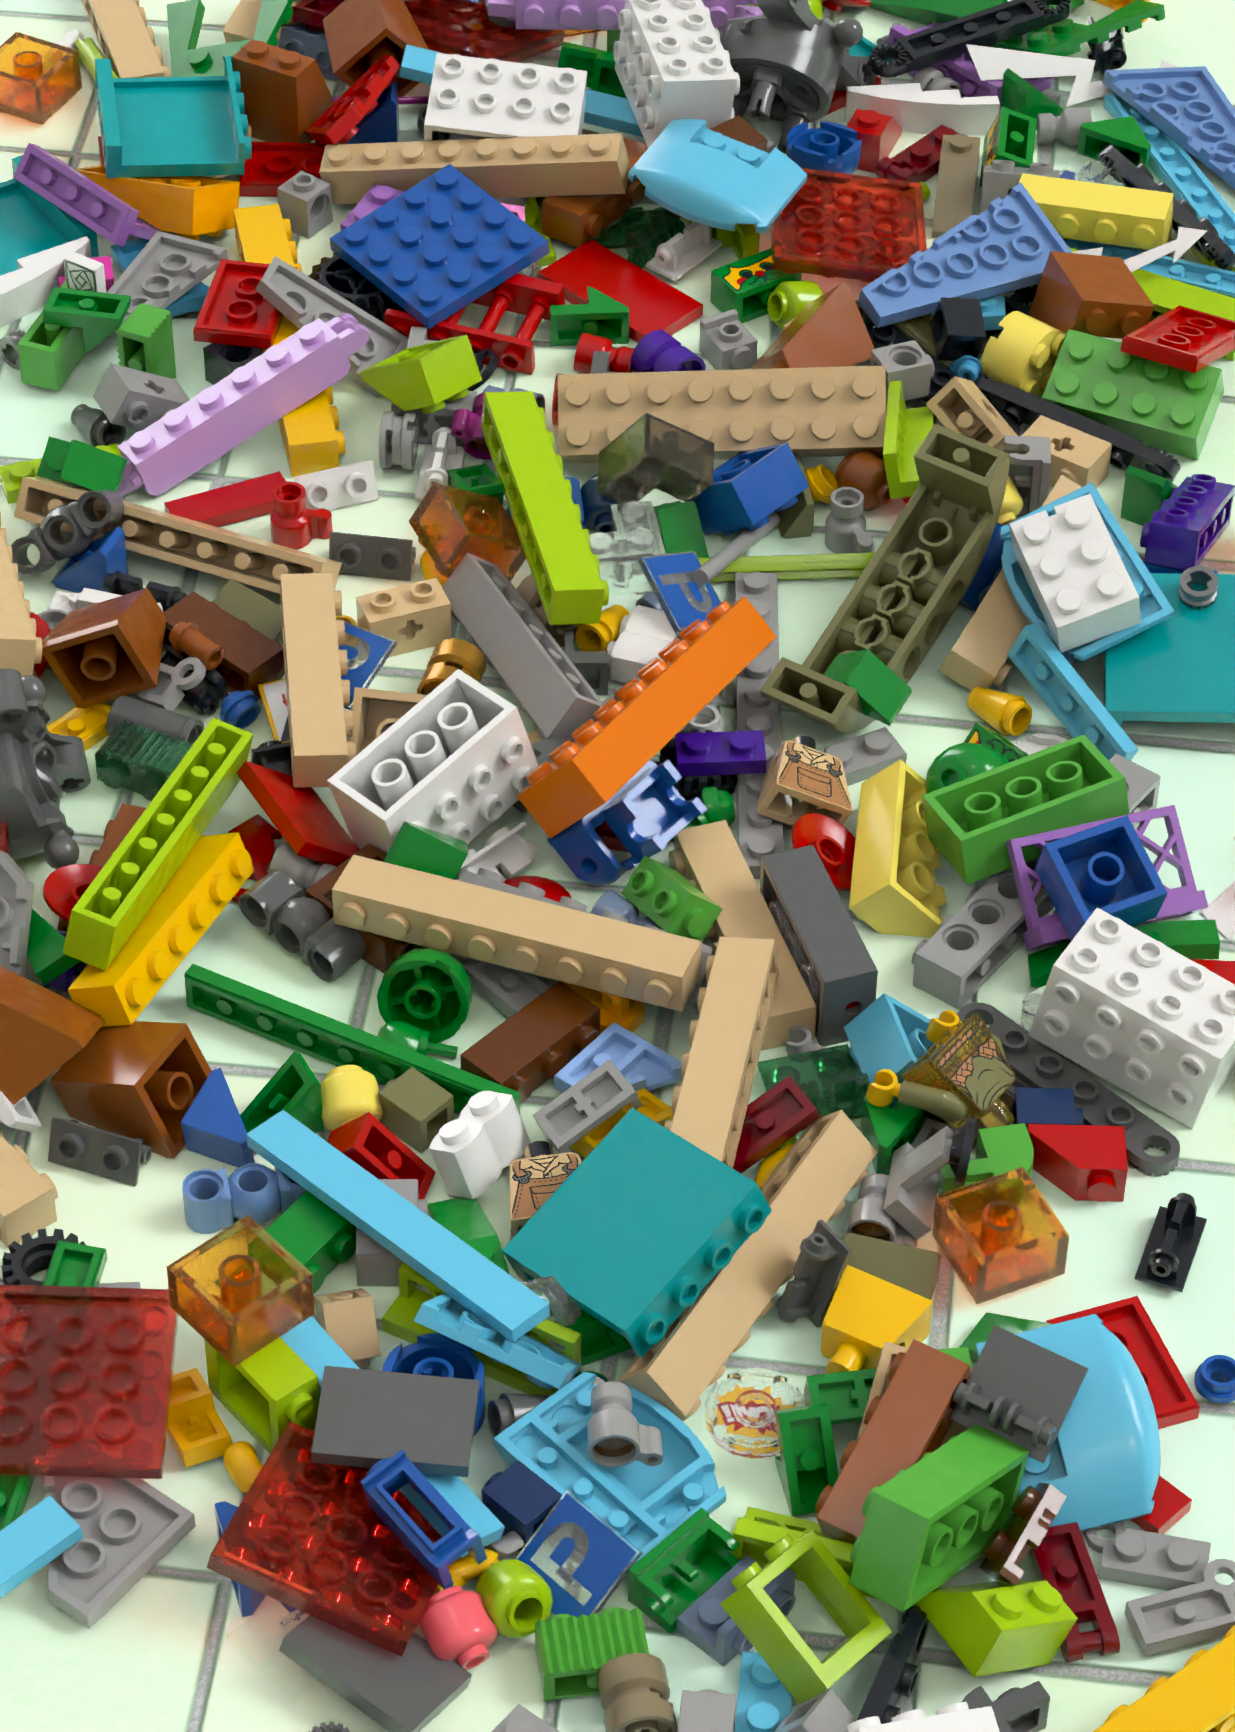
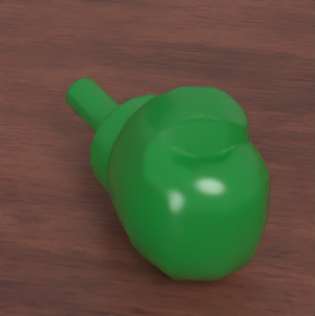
[670,787,735,843]
[377,1021,458,1058]

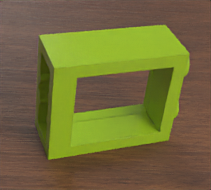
[203,1301,319,1466]
[720,1529,892,1704]

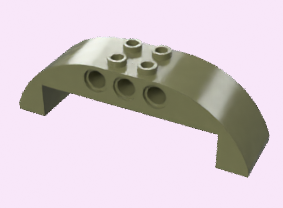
[760,424,1010,732]

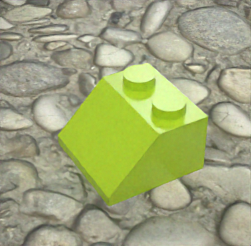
[359,335,482,414]
[916,1580,1078,1677]

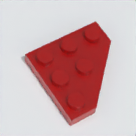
[304,55,401,145]

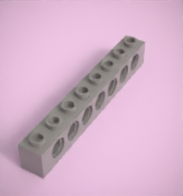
[911,754,1161,1010]

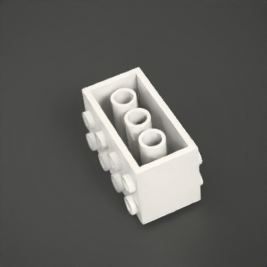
[613,0,740,148]
[424,53,587,141]
[327,669,539,854]
[1028,907,1235,1129]

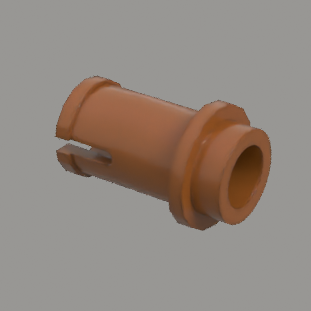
[169,621,225,671]

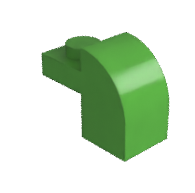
[938,1123,1034,1219]

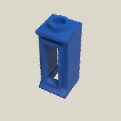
[360,1449,487,1589]

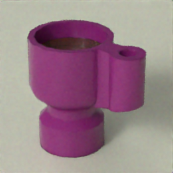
[451,393,492,460]

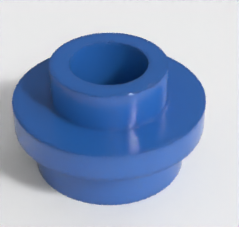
[219,690,261,729]
[1194,1355,1235,1403]

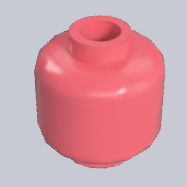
[419,1586,498,1670]

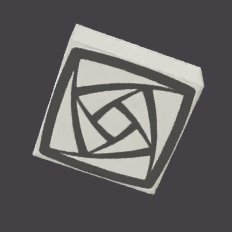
[63,251,106,293]

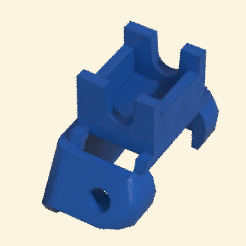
[546,759,707,886]

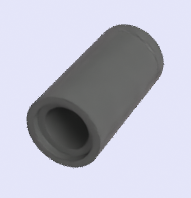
[106,695,205,760]

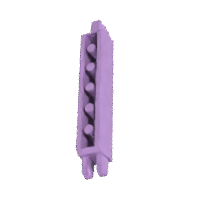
[487,0,764,30]
[117,313,370,497]

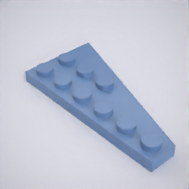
[1102,66,1235,189]
[858,182,1073,328]

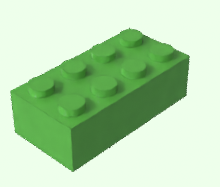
[1042,329,1224,460]
[922,734,1130,885]
[849,1424,1030,1612]

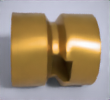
[417,638,486,695]

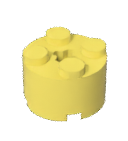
[981,311,1066,397]

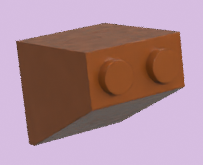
[323,0,429,97]
[232,39,334,143]
[1028,251,1154,339]
[750,282,875,369]
[42,588,167,709]
[0,966,105,1105]
[50,1021,211,1159]

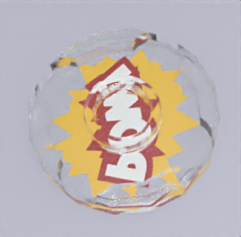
[704,1367,805,1459]

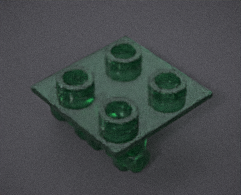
[594,207,686,269]
[757,1044,870,1130]

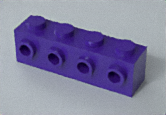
[1140,474,1235,570]

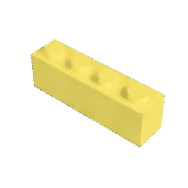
[1018,173,1174,257]
[849,759,946,938]

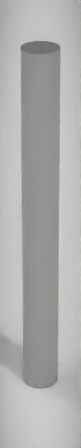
[693,512,780,586]

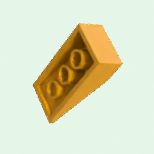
[75,164,240,241]

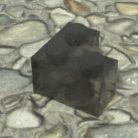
[597,413,714,507]

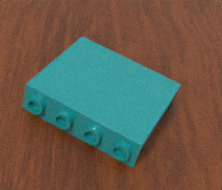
[95,56,252,178]
[0,155,99,276]
[1104,573,1235,728]
[501,1108,772,1358]

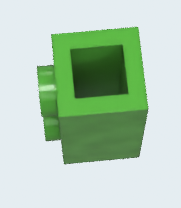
[621,856,722,943]

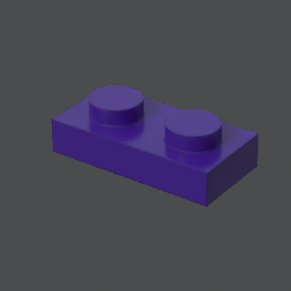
[674,730,767,776]

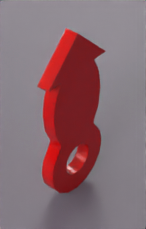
[228,814,282,904]

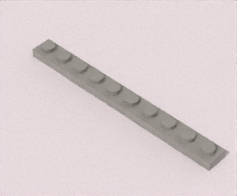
[735,572,784,879]

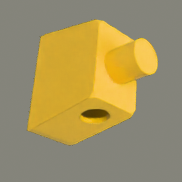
[821,1265,933,1374]

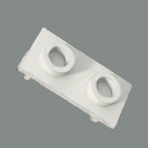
[645,221,722,281]
[415,427,465,502]
[293,459,379,511]
[455,821,538,881]

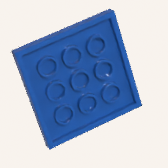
[329,164,550,330]

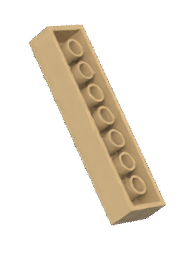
[558,365,886,464]

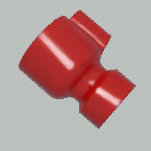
[573,333,634,374]
[270,482,333,550]

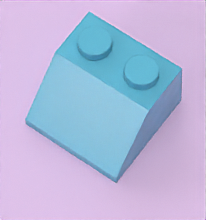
[844,993,957,1108]

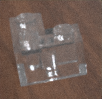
[589,501,666,598]

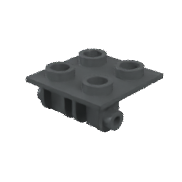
[950,1325,1088,1463]

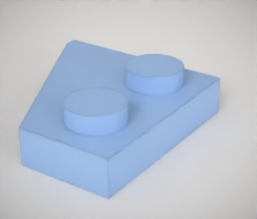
[554,1022,682,1093]

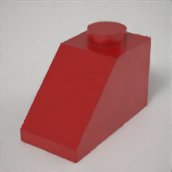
[847,109,902,173]
[327,1112,436,1199]
[1027,1124,1128,1202]

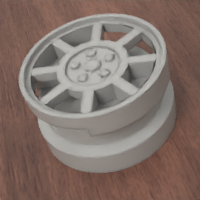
[379,411,419,470]

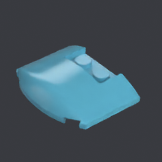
[628,119,807,233]
[1000,482,1175,661]
[976,1314,1161,1532]
[493,1372,727,1569]

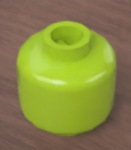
[767,281,823,331]
[475,1559,553,1638]

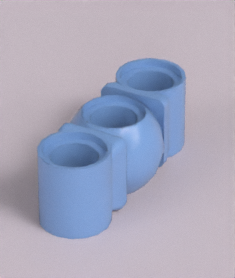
[182,1163,307,1234]

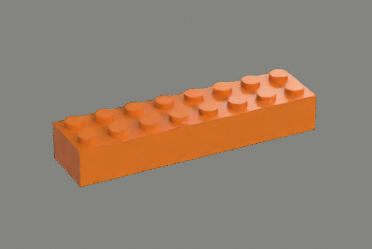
[517,596,776,838]

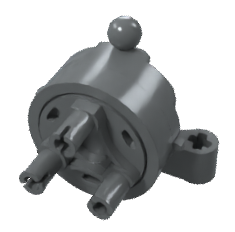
[717,0,876,154]
[0,668,91,869]

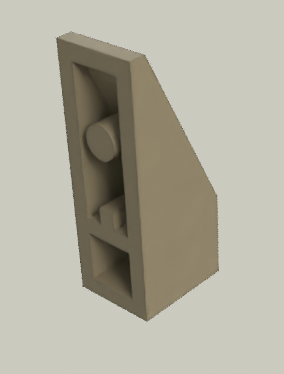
[931,134,981,238]

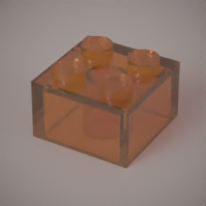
[0,31,82,125]
[408,483,526,582]
[932,1167,1069,1304]
[166,1215,315,1367]

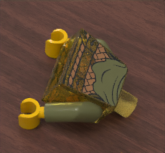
[866,1010,1015,1128]

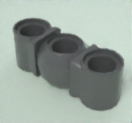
[11,489,124,574]
[238,870,367,983]

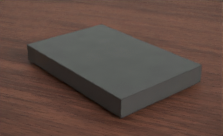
[311,1366,479,1477]
[279,1584,472,1732]

